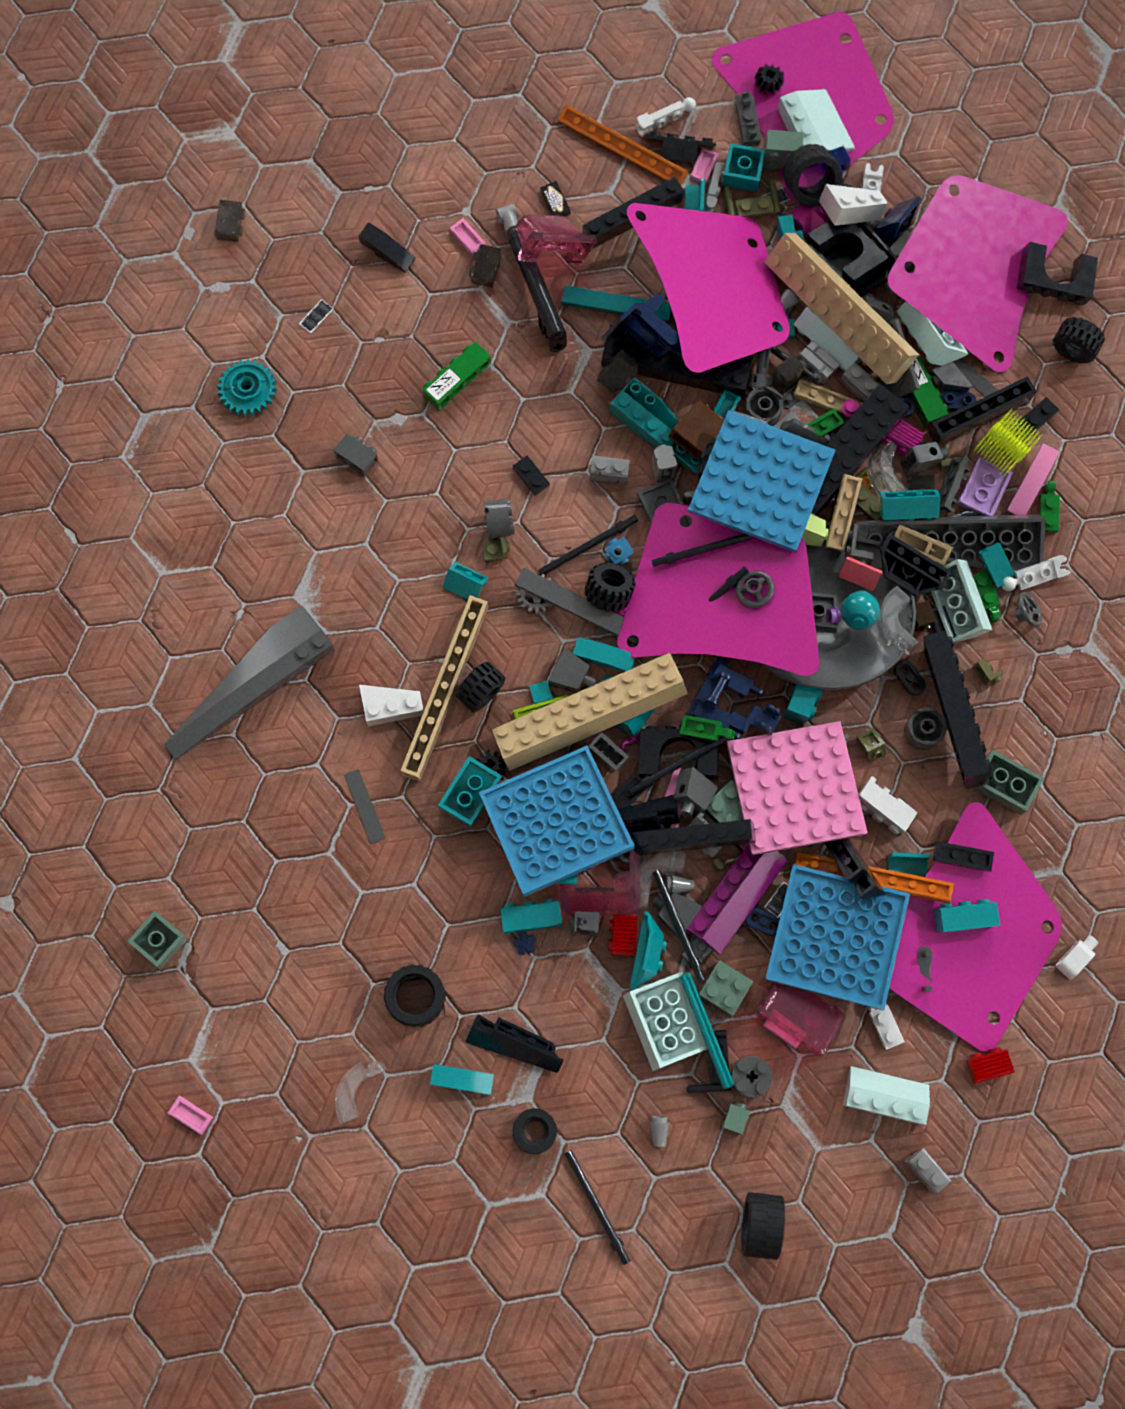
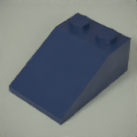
[873,196,922,247]

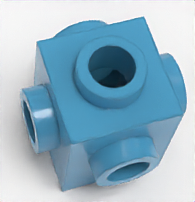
[604,536,634,566]

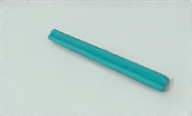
[680,973,734,1089]

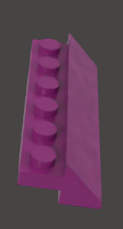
[687,844,788,955]

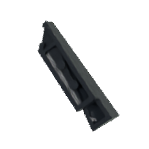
[617,794,680,836]
[824,838,886,899]
[466,1014,564,1073]

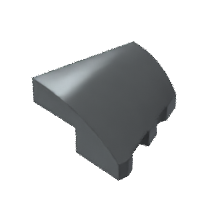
[779,418,831,445]

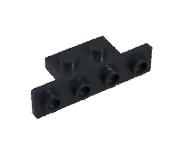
[645,131,716,163]

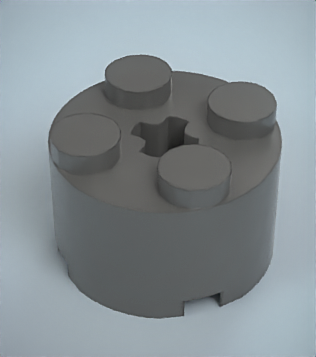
[744,386,783,426]
[484,498,515,539]
[904,707,947,750]
[730,1056,772,1098]

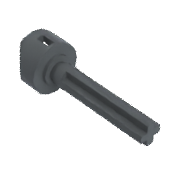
[747,325,775,390]

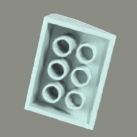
[777,89,855,165]
[623,972,708,1071]

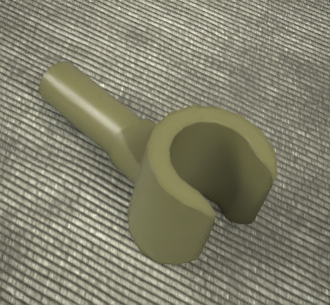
[939,444,951,470]
[711,856,739,871]

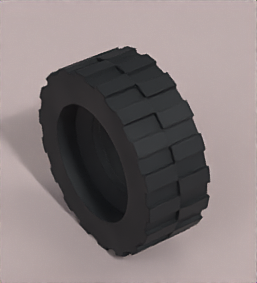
[512,1108,557,1154]

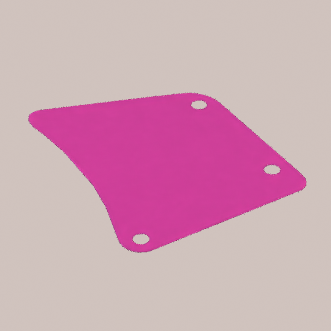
[712,12,894,202]
[888,175,1068,372]
[627,203,789,373]
[617,503,820,676]
[889,802,1062,1052]

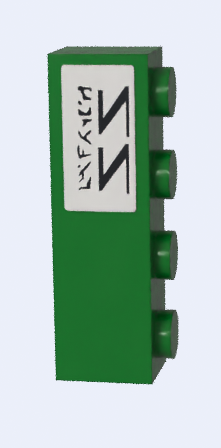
[423,341,491,411]
[907,357,948,429]

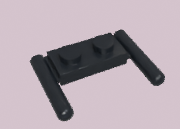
[687,1030,731,1093]

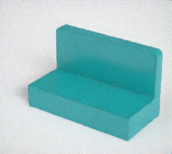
[684,179,705,211]
[979,542,1015,588]
[443,562,489,600]
[887,852,930,877]

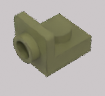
[482,536,510,562]
[973,658,1005,686]
[857,728,886,762]

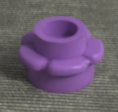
[826,606,842,625]

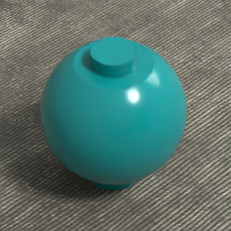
[841,590,880,630]

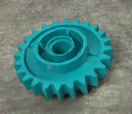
[217,359,277,417]

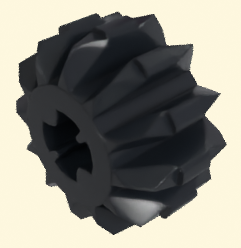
[755,64,784,95]
[475,750,507,775]

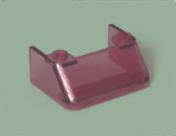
[556,851,640,916]

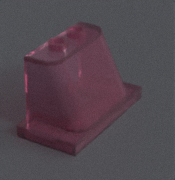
[515,214,597,263]

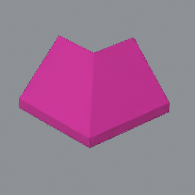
[788,204,830,242]

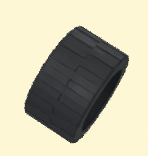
[783,144,843,207]
[384,964,446,1027]
[741,1192,785,1260]

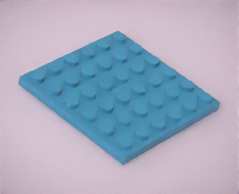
[688,410,835,553]
[479,746,635,897]
[765,864,910,1011]

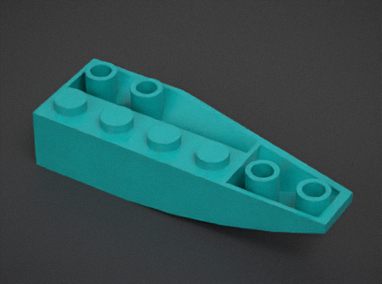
[609,377,701,474]

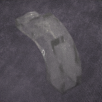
[868,441,909,499]
[877,586,918,655]
[633,852,686,910]
[335,1060,388,1124]

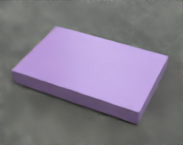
[957,457,1013,516]

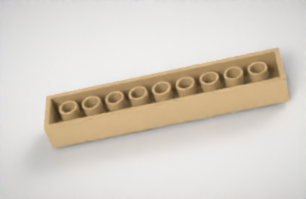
[764,233,919,384]
[492,653,688,771]

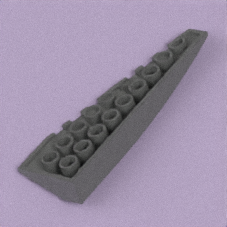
[856,515,1045,572]
[165,606,335,760]

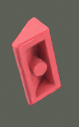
[839,557,883,591]

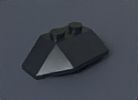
[880,533,952,596]

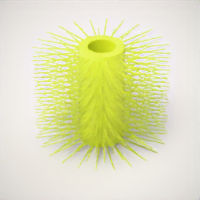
[974,409,1042,477]

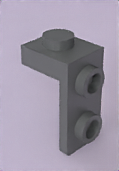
[844,524,874,566]

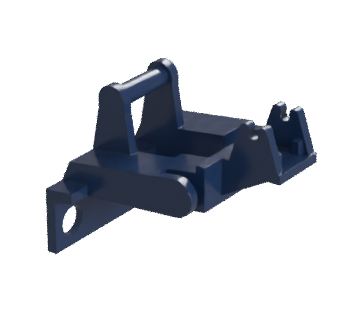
[601,293,684,362]
[679,656,782,740]

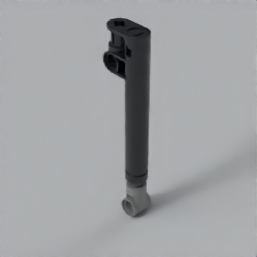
[496,204,567,352]

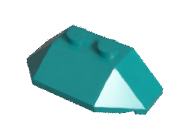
[629,911,667,991]

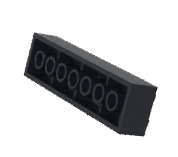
[601,324,753,399]
[811,384,909,516]
[923,630,992,789]

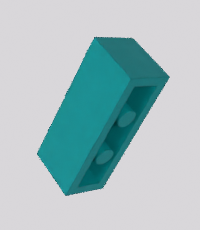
[879,489,940,521]
[500,898,562,934]
[933,899,1000,933]

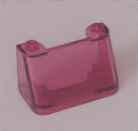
[753,982,846,1058]

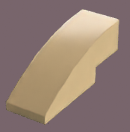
[894,525,954,565]

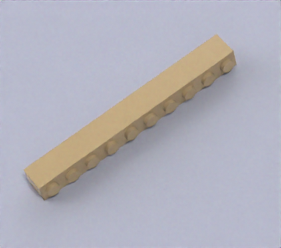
[401,595,488,782]

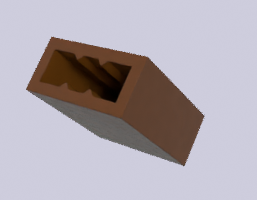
[668,400,724,460]

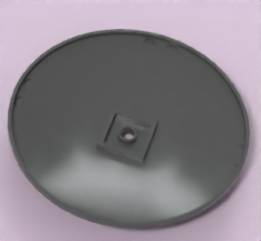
[760,522,916,690]

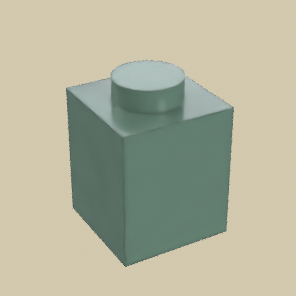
[721,1102,750,1135]

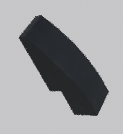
[358,222,415,273]

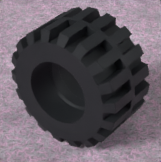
[1053,317,1105,364]
[584,562,636,612]
[456,661,506,713]

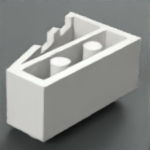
[819,184,888,225]
[359,685,424,727]
[858,776,918,835]

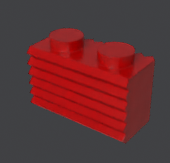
[608,915,637,957]
[965,1047,1015,1084]

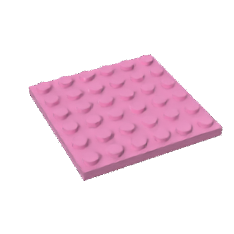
[726,721,868,856]

